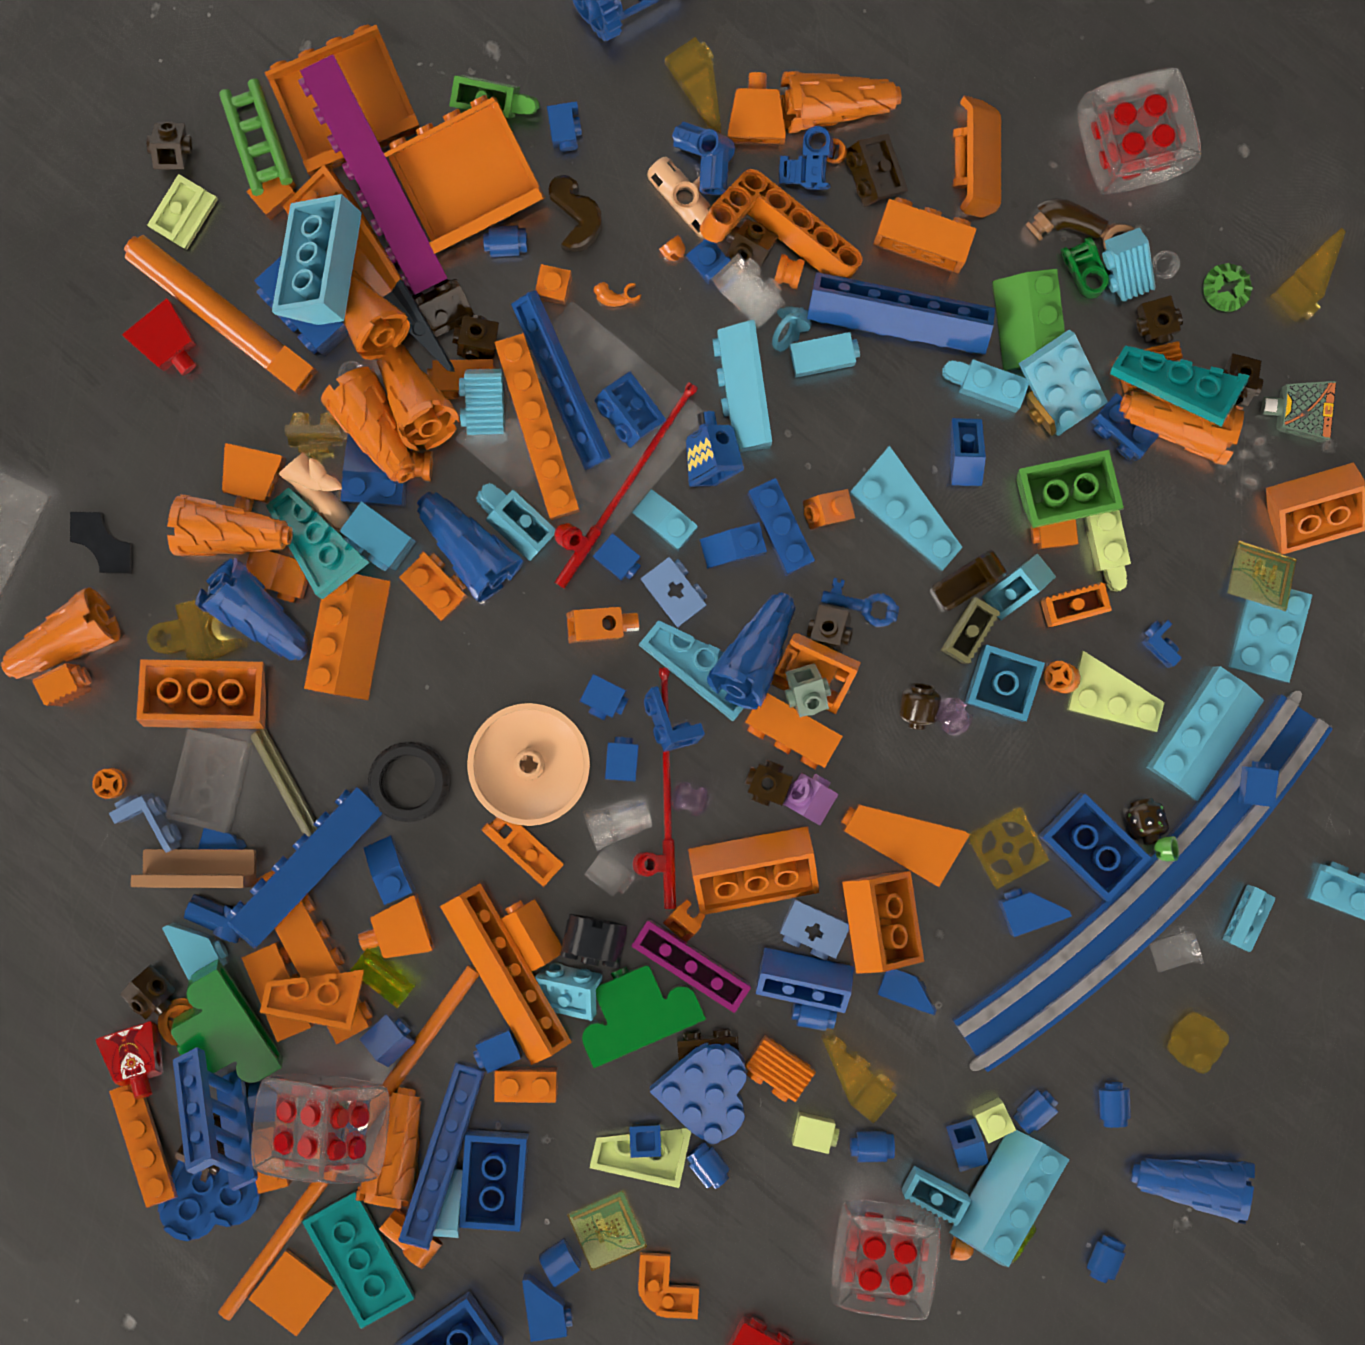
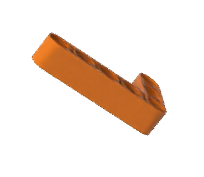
[700,169,863,279]

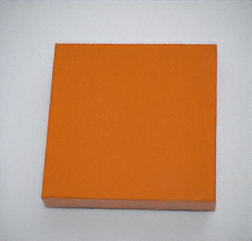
[248,1249,335,1336]

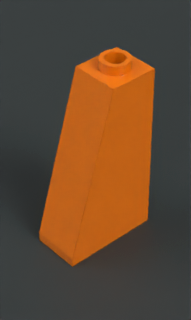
[841,804,970,887]

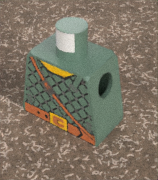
[1261,381,1336,442]

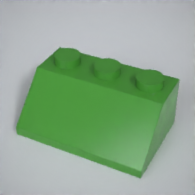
[992,269,1065,371]
[1016,450,1124,528]

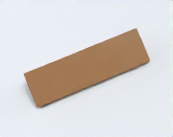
[131,849,257,888]

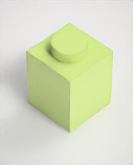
[971,1097,1016,1143]
[792,1111,839,1154]

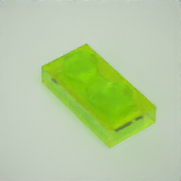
[350,948,415,1008]

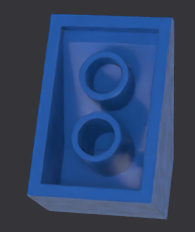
[341,434,409,508]

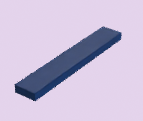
[511,290,611,471]
[398,1063,485,1251]

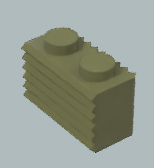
[941,597,1000,664]

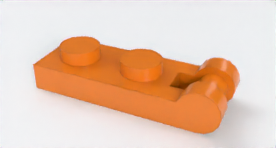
[481,817,564,887]

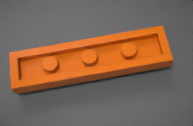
[109,1085,178,1208]

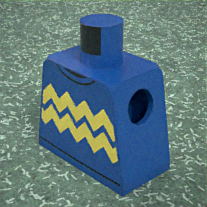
[686,411,744,487]

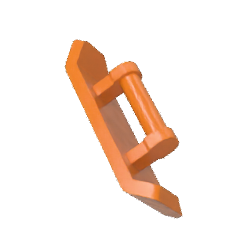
[953,95,1001,218]

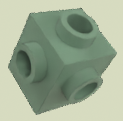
[785,663,831,717]

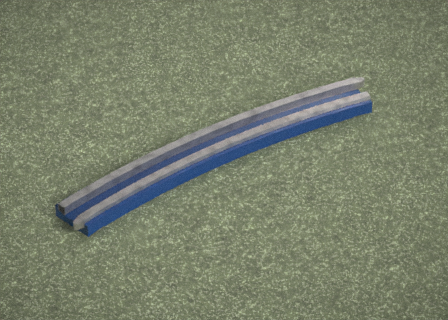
[952,691,1333,1072]

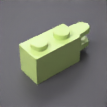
[1083,510,1131,592]

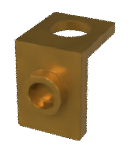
[1026,391,1056,436]

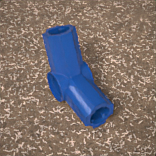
[672,122,735,195]

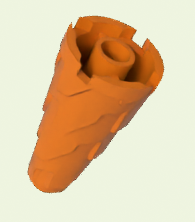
[780,71,902,133]
[377,344,459,451]
[321,367,416,483]
[1119,390,1244,465]
[167,494,293,557]
[1,587,120,679]
[355,1087,422,1210]

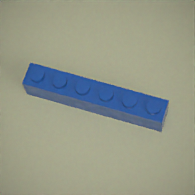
[807,272,995,355]
[227,787,383,949]

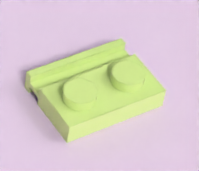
[147,174,218,250]

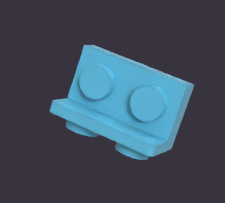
[1307,861,1365,920]
[1222,885,1275,952]
[535,963,602,1021]

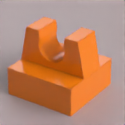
[663,900,706,942]

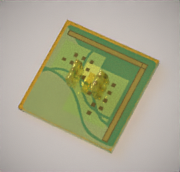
[1227,541,1297,611]
[567,1191,647,1271]

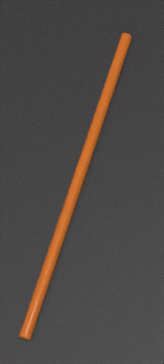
[218,965,479,1321]

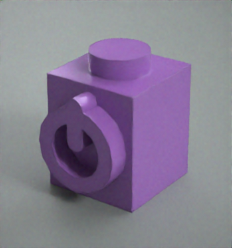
[783,773,838,825]

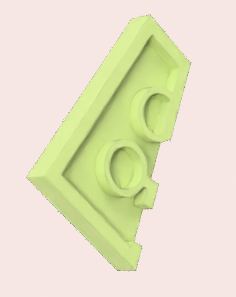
[1067,651,1165,732]
[590,1128,691,1188]

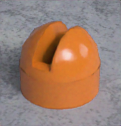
[822,138,847,164]
[659,235,686,261]
[950,1236,974,1261]

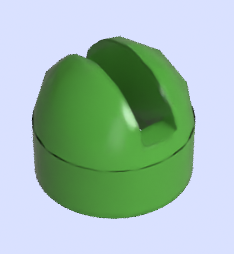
[1154,836,1179,862]

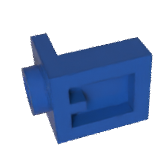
[686,239,733,285]
[1142,620,1182,668]

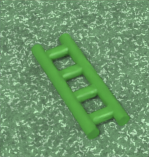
[219,79,293,196]

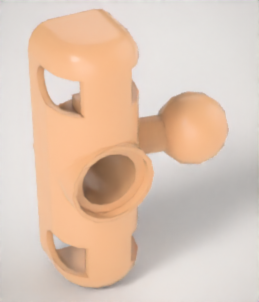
[647,157,712,239]

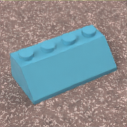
[272,194,362,325]
[712,320,772,452]
[1146,666,1264,801]
[949,1130,1070,1267]

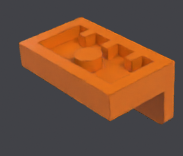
[399,551,468,621]

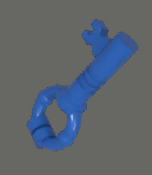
[821,578,900,627]

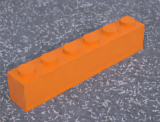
[494,333,580,521]
[256,871,373,1045]
[440,883,572,1065]

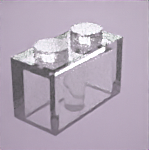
[712,253,786,328]

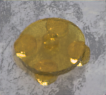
[1167,1012,1229,1074]

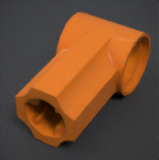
[379,1208,443,1269]

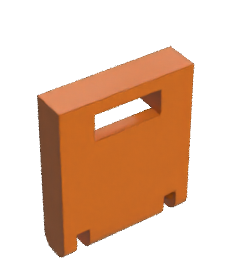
[771,633,861,714]

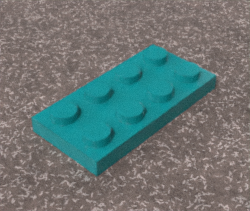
[302,1190,416,1329]

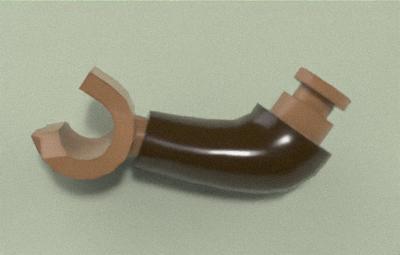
[1025,198,1134,251]

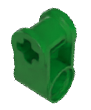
[1061,237,1109,299]

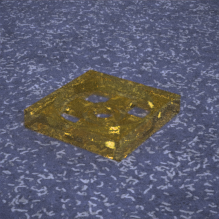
[968,807,1050,890]

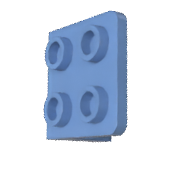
[109,793,182,853]

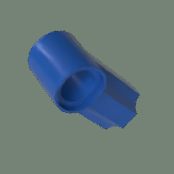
[184,894,240,943]

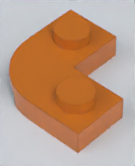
[638,1252,699,1319]

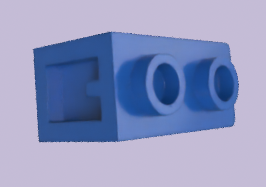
[644,686,705,752]

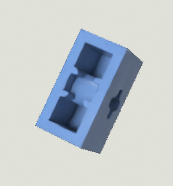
[640,557,707,628]
[779,898,849,960]

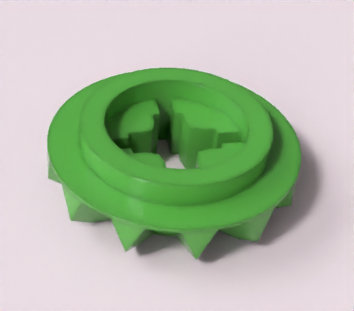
[1203,262,1253,312]

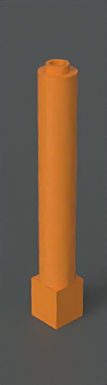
[124,235,318,395]

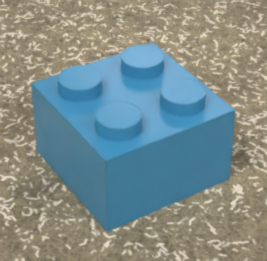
[340,501,417,572]
[964,644,1045,722]

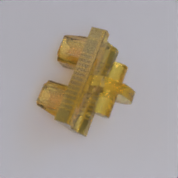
[285,412,344,460]

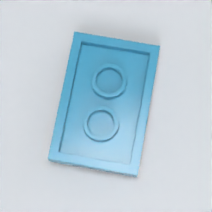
[1019,329,1108,436]
[1229,588,1312,683]

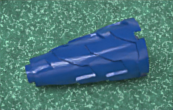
[417,492,523,602]
[195,558,309,661]
[707,593,796,709]
[1131,1158,1255,1224]

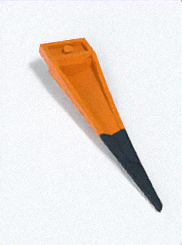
[283,165,455,372]

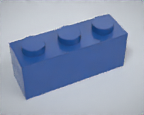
[747,478,815,576]
[755,947,854,1013]

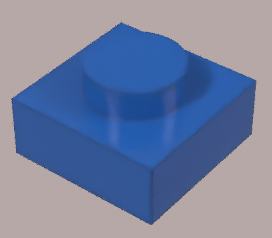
[629,1125,661,1158]

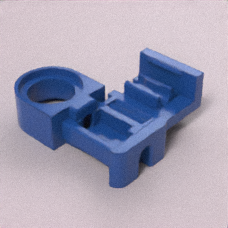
[779,126,833,190]

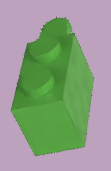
[449,75,540,119]

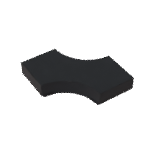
[70,511,133,574]

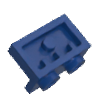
[594,371,667,448]
[1091,393,1159,461]

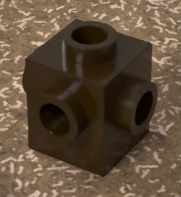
[146,121,193,169]
[726,218,778,273]
[1136,295,1183,345]
[452,315,499,360]
[1221,353,1263,407]
[807,604,853,653]
[745,760,793,806]
[120,964,176,1020]

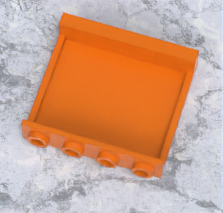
[264,24,421,177]
[384,95,546,254]

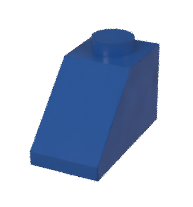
[950,418,986,486]
[700,522,767,569]
[363,835,416,905]
[998,888,1072,937]
[522,1274,573,1342]

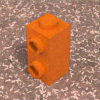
[427,359,495,399]
[501,899,562,972]

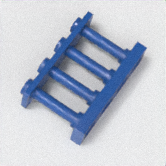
[173,1047,258,1191]

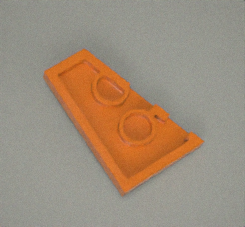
[260,969,365,1031]

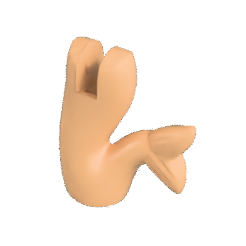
[279,452,352,533]

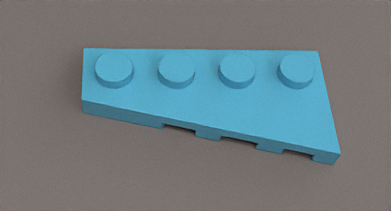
[850,446,962,571]
[639,620,744,721]

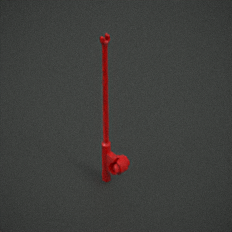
[554,382,698,589]
[633,667,676,909]

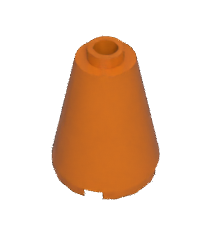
[343,276,410,360]

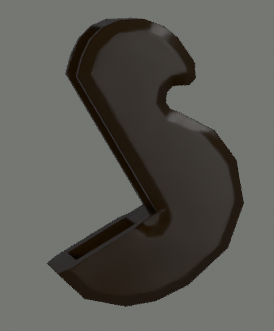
[549,175,602,252]
[932,550,1007,611]

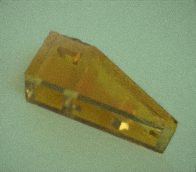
[665,37,721,134]
[1270,228,1346,322]

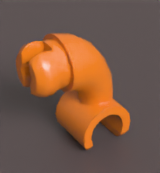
[594,282,642,307]

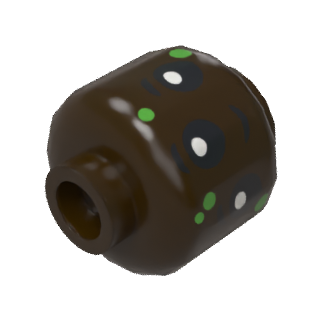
[1125,798,1169,845]

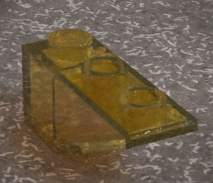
[821,1034,897,1123]

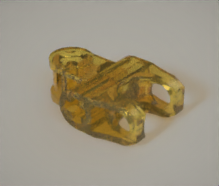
[147,600,245,661]

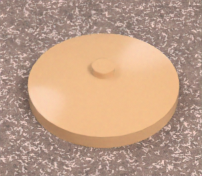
[467,703,590,826]

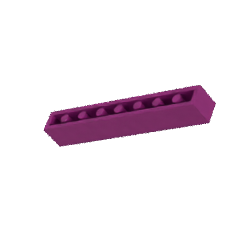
[298,54,447,294]

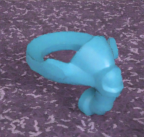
[772,306,812,352]

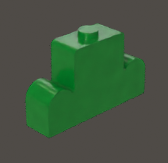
[171,959,283,1083]
[582,963,706,1068]

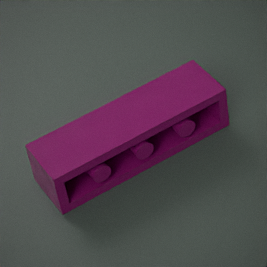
[631,918,751,1013]

